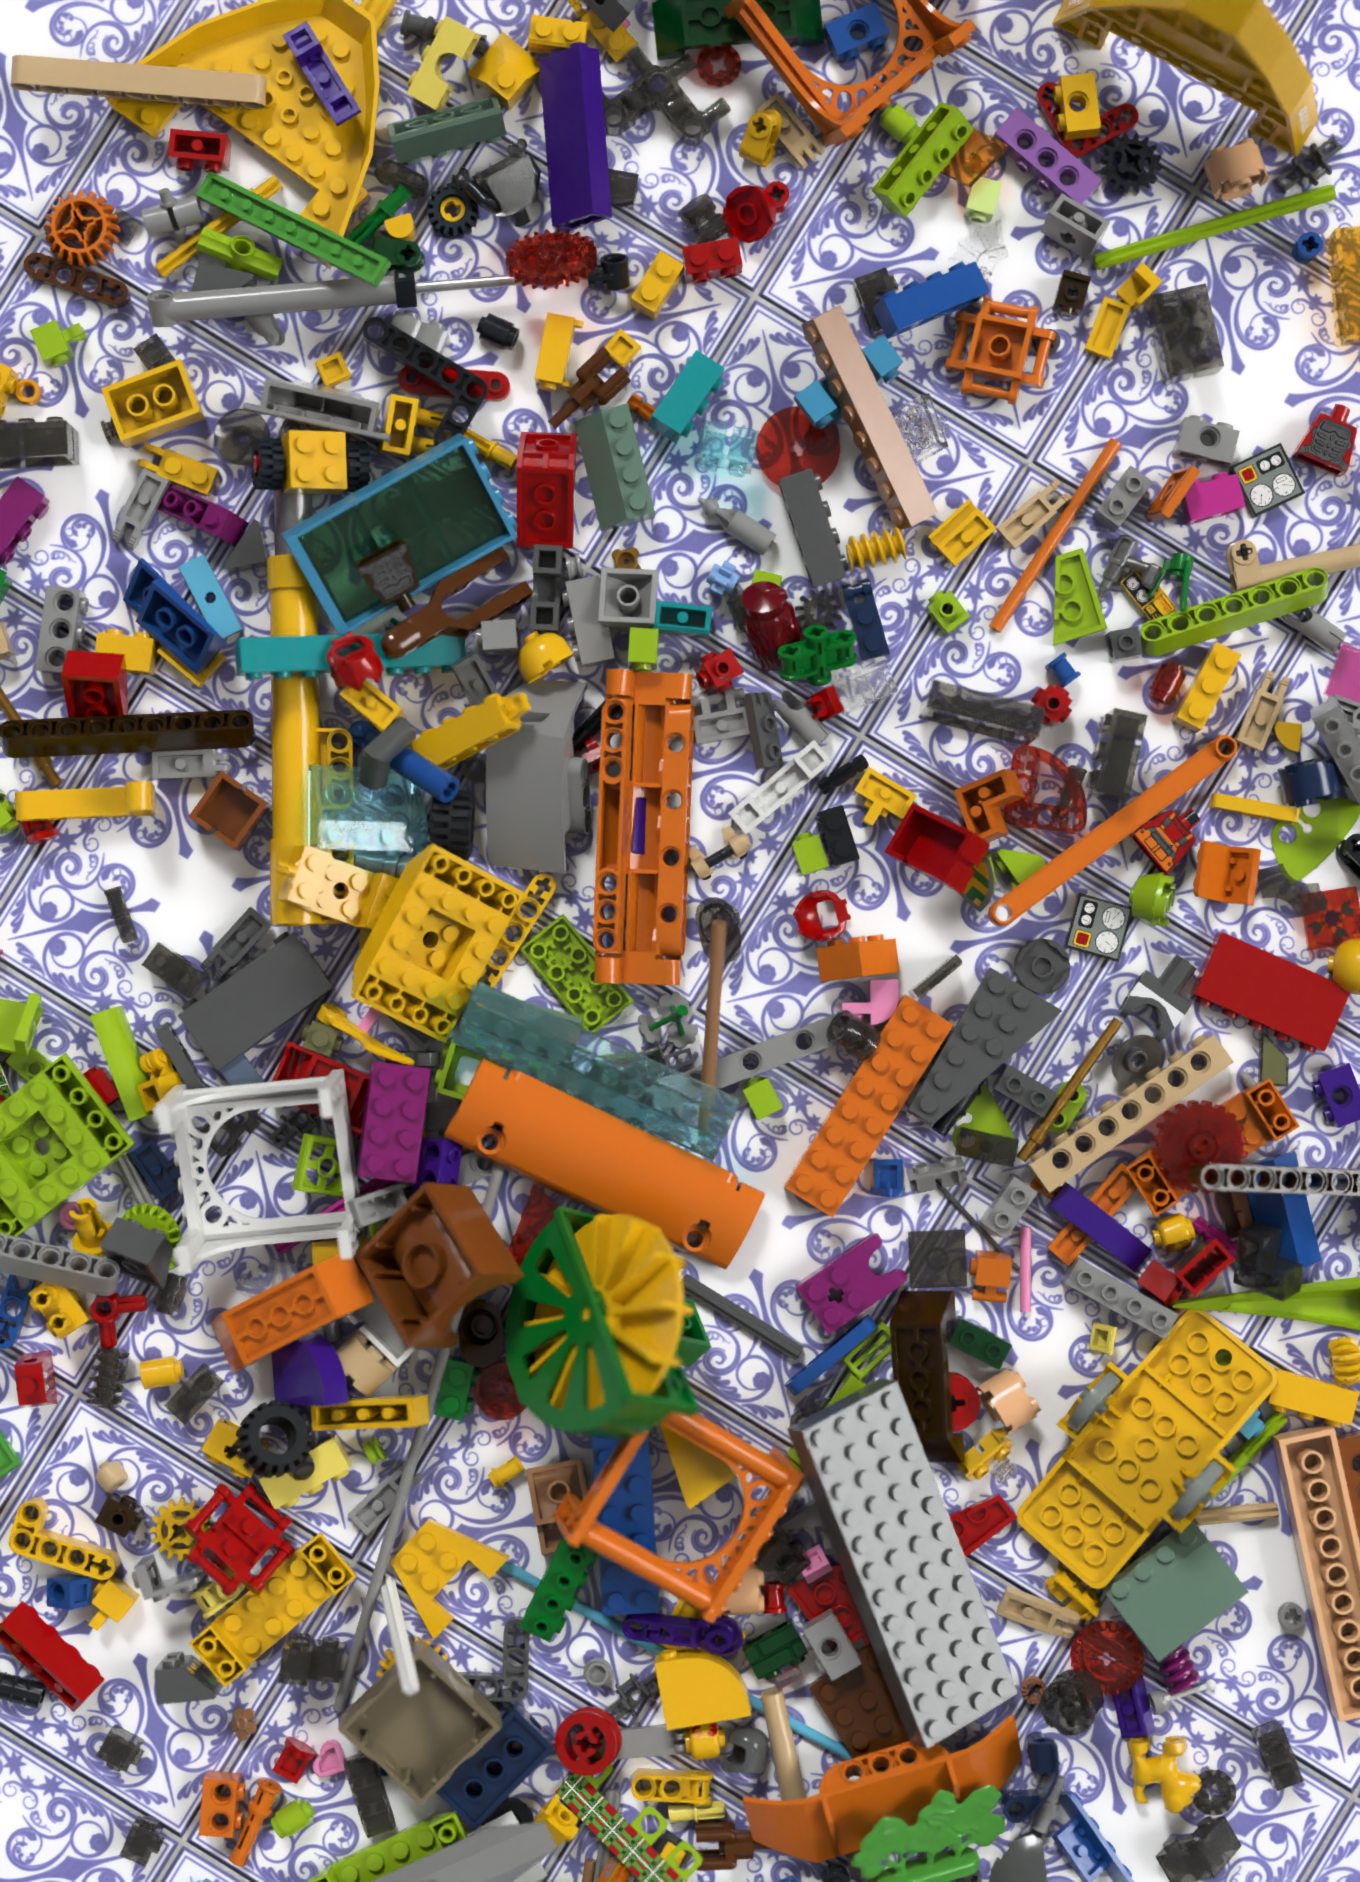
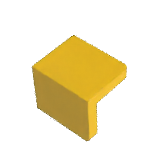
[1116,262,1163,312]

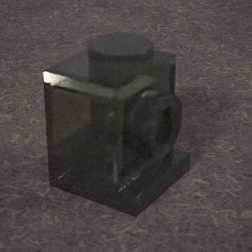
[133,333,176,370]

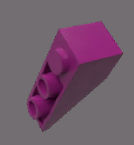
[0,476,50,567]
[158,485,249,547]

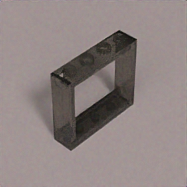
[917,679,1046,746]

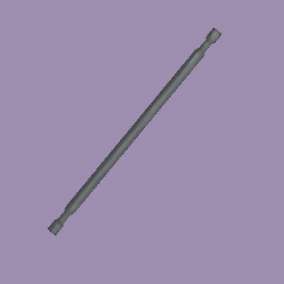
[935,1179,1020,1271]

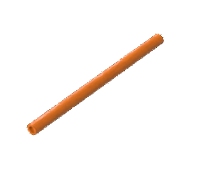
[989,438,1122,633]

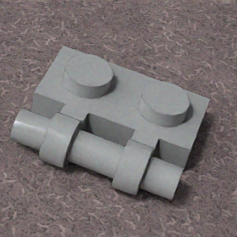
[691,687,750,745]

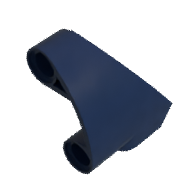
[1001,1731,1060,1823]

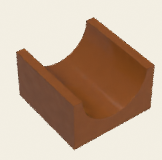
[355,1182,524,1348]

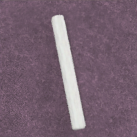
[380,1576,419,1696]

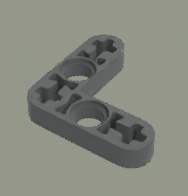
[458,1616,530,1702]

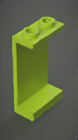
[0,993,43,1056]

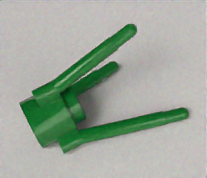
[1147,553,1194,612]

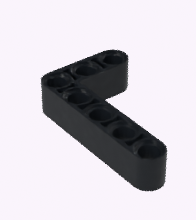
[363,317,487,454]

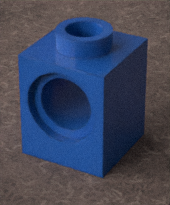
[47,1573,92,1610]

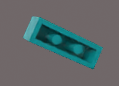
[648,350,725,444]

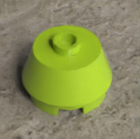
[1129,872,1176,928]

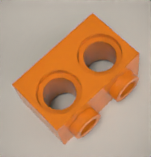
[198,1771,246,1838]

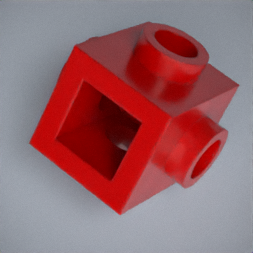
[694,648,744,693]
[1029,684,1073,727]

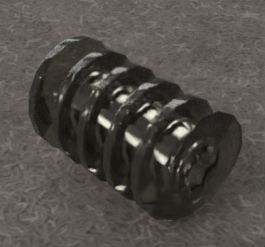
[85,1346,130,1408]

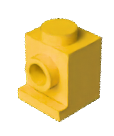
[532,1794,579,1847]

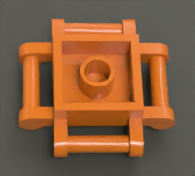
[944,296,1056,405]

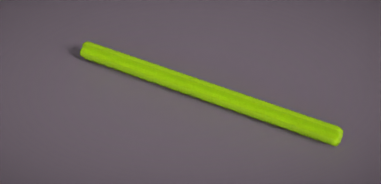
[1093,184,1336,270]

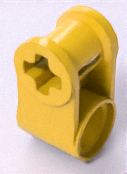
[739,109,783,168]

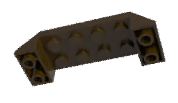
[890,1291,965,1463]

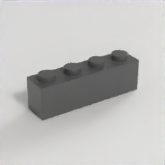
[778,468,849,589]

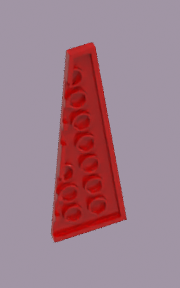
[785,1493,1017,1651]

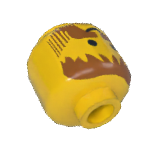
[1151,1213,1196,1254]

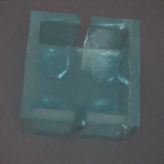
[696,420,759,477]

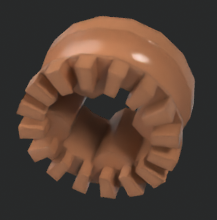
[1020,1676,1047,1704]

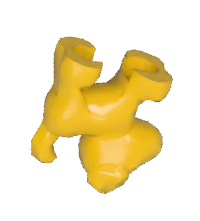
[1127,1735,1202,1814]

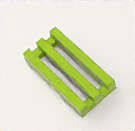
[841,1320,891,1380]

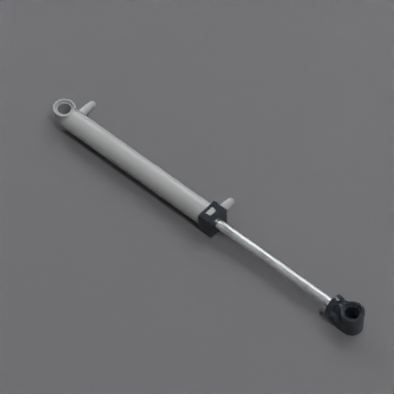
[147,253,630,327]

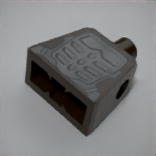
[353,537,420,612]

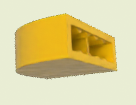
[654,1649,752,1730]

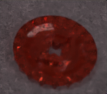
[1070,1620,1144,1696]

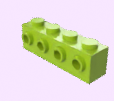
[872,102,974,217]

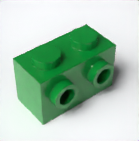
[434,1355,480,1421]

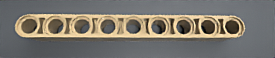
[10,55,267,109]

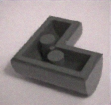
[359,717,416,790]

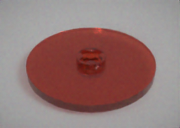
[756,406,840,486]

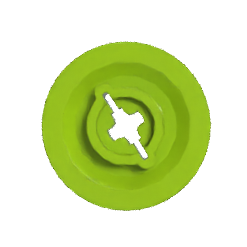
[121,1203,182,1271]

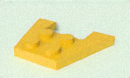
[390,1518,510,1640]

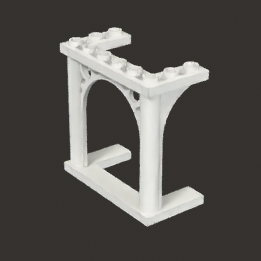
[153,1069,365,1274]

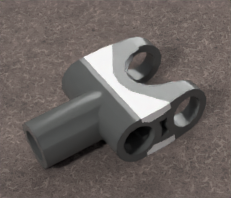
[1118,955,1196,1043]

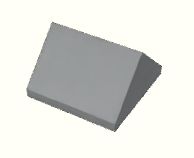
[598,568,658,634]

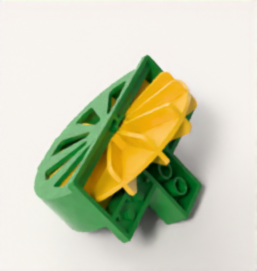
[505,1206,712,1440]

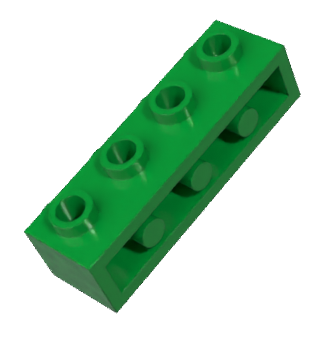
[519,1535,599,1642]

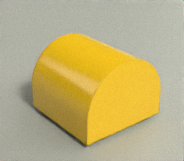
[384,213,416,241]

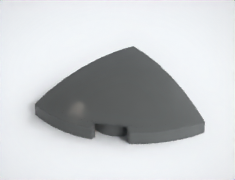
[989,1831,1047,1882]

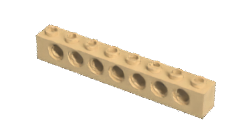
[1026,1034,1234,1193]

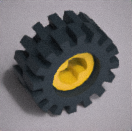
[427,183,479,239]

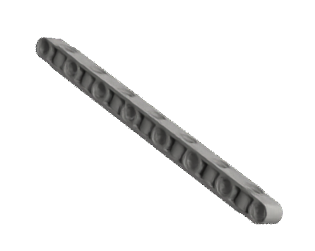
[458,1014,847,1186]

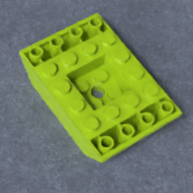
[0,1053,135,1237]

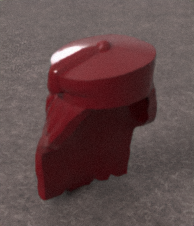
[741,581,805,672]

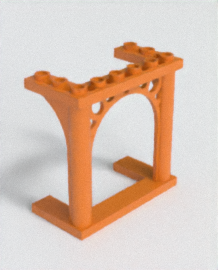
[722,0,976,147]
[553,1412,804,1624]

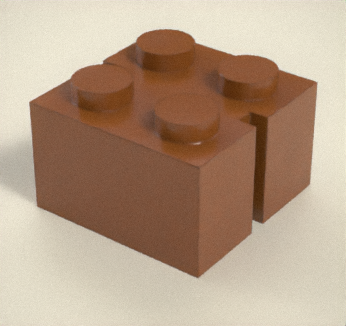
[188,770,272,851]

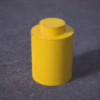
[140,1355,184,1390]

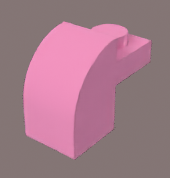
[840,979,899,1025]

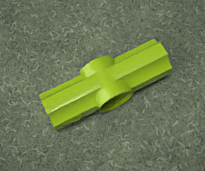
[195,227,284,282]

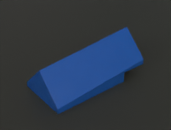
[123,558,227,675]
[1245,1151,1322,1274]

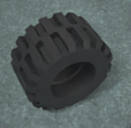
[429,790,475,861]
[235,1400,313,1478]

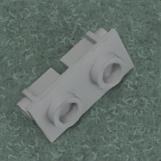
[906,1156,967,1194]

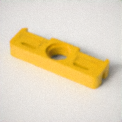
[1209,793,1301,824]

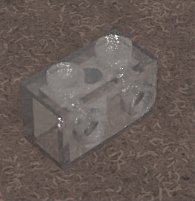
[831,658,898,716]

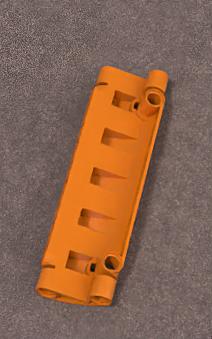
[444,1058,765,1270]

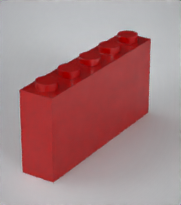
[1190,932,1350,1054]

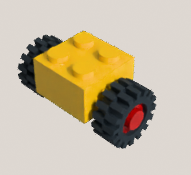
[251,430,371,495]

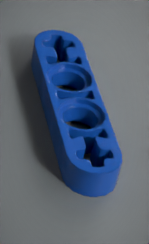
[0,1241,37,1349]
[784,1314,878,1396]

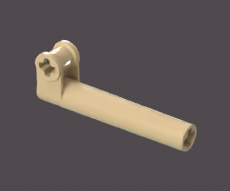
[1226,539,1360,593]
[760,1688,807,1801]

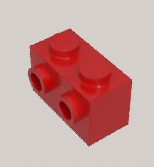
[168,128,232,174]
[682,237,743,284]

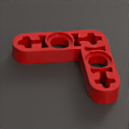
[1036,82,1139,159]

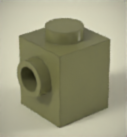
[301,1020,344,1057]

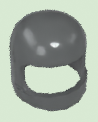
[722,1726,768,1774]

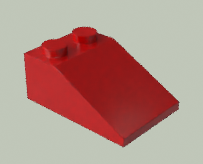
[61,650,128,718]

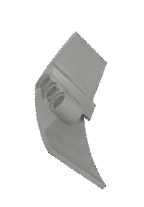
[486,680,592,874]

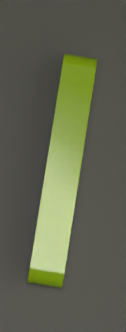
[1140,567,1328,657]

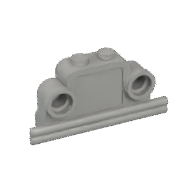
[242,378,391,442]

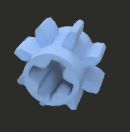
[706,560,740,597]

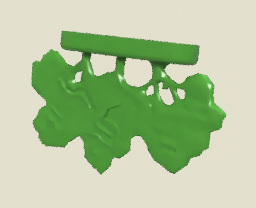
[851,1785,1005,1882]

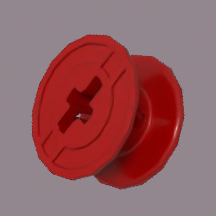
[949,1372,980,1432]

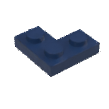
[128,1138,209,1201]

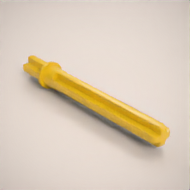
[155,174,284,278]

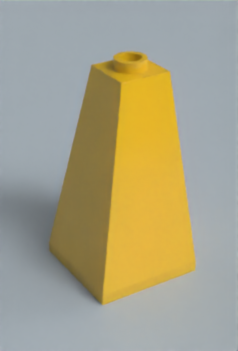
[659,1423,736,1509]

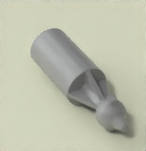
[698,496,777,556]

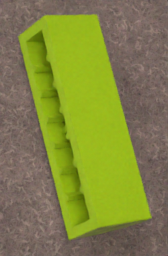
[90,1006,153,1122]

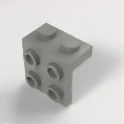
[132,1554,206,1602]

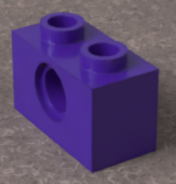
[1311,1062,1360,1128]

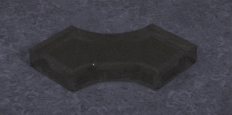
[1257,863,1327,918]

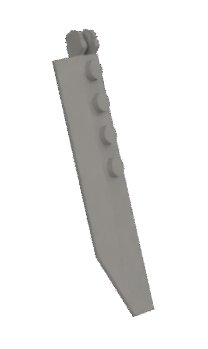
[371,1821,557,1882]

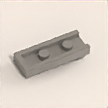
[615,1724,686,1760]

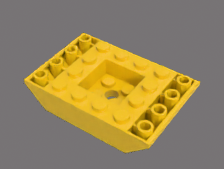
[351,843,525,1043]

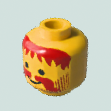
[684,1722,726,1760]

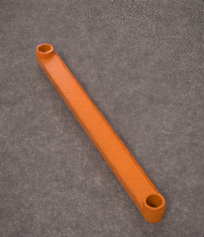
[988,735,1237,927]

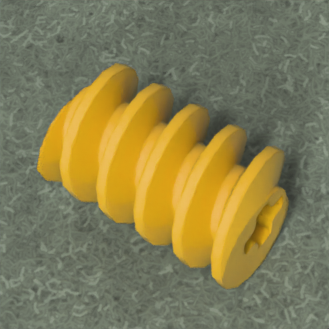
[845,527,906,572]

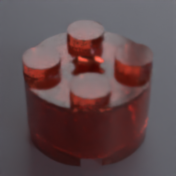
[474,1359,527,1420]

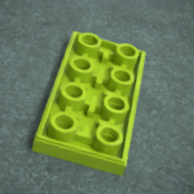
[520,914,634,1036]

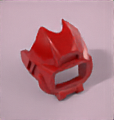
[326,631,384,692]
[793,890,851,941]

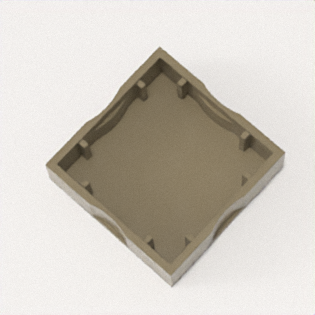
[338,1638,502,1806]

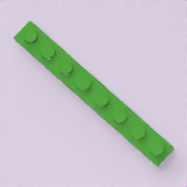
[196,171,392,288]

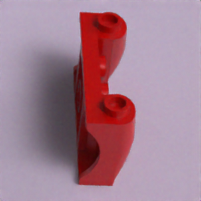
[272,1041,369,1140]

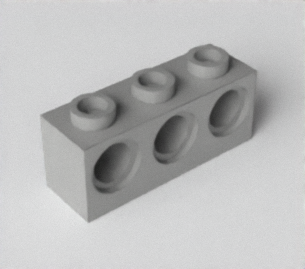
[35,585,89,675]

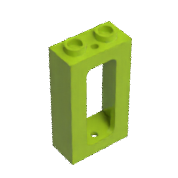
[433,1038,551,1100]

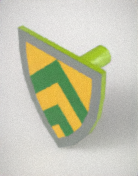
[959,852,996,913]

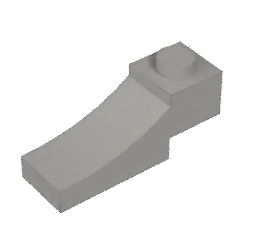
[347,1182,414,1229]

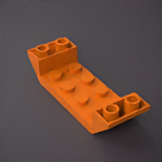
[1125,1078,1300,1217]
[210,1254,376,1374]

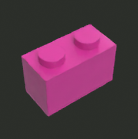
[1180,472,1246,525]

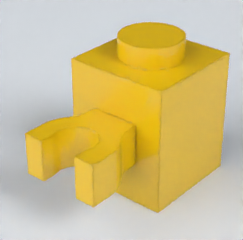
[88,1575,140,1631]

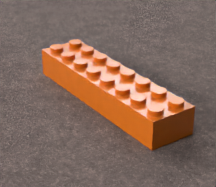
[783,995,953,1218]

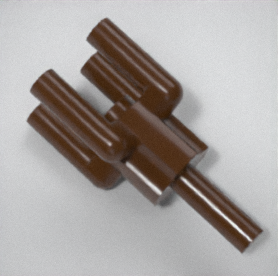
[547,346,631,429]
[695,1820,771,1871]

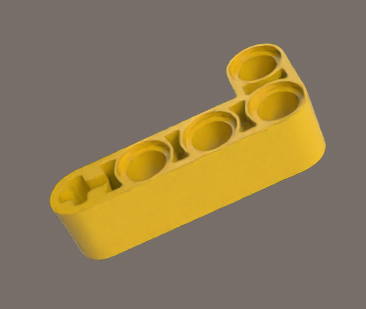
[8,1497,121,1580]

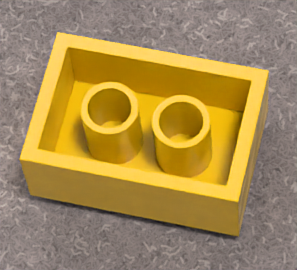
[101,359,206,448]

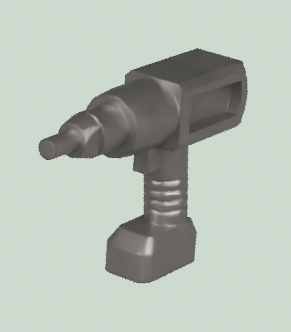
[1098,535,1162,602]

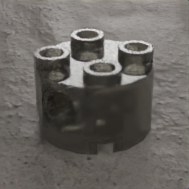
[1040,1669,1104,1736]

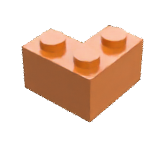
[954,769,1024,843]
[816,934,900,982]

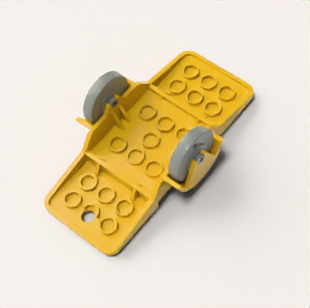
[1017,1309,1278,1589]

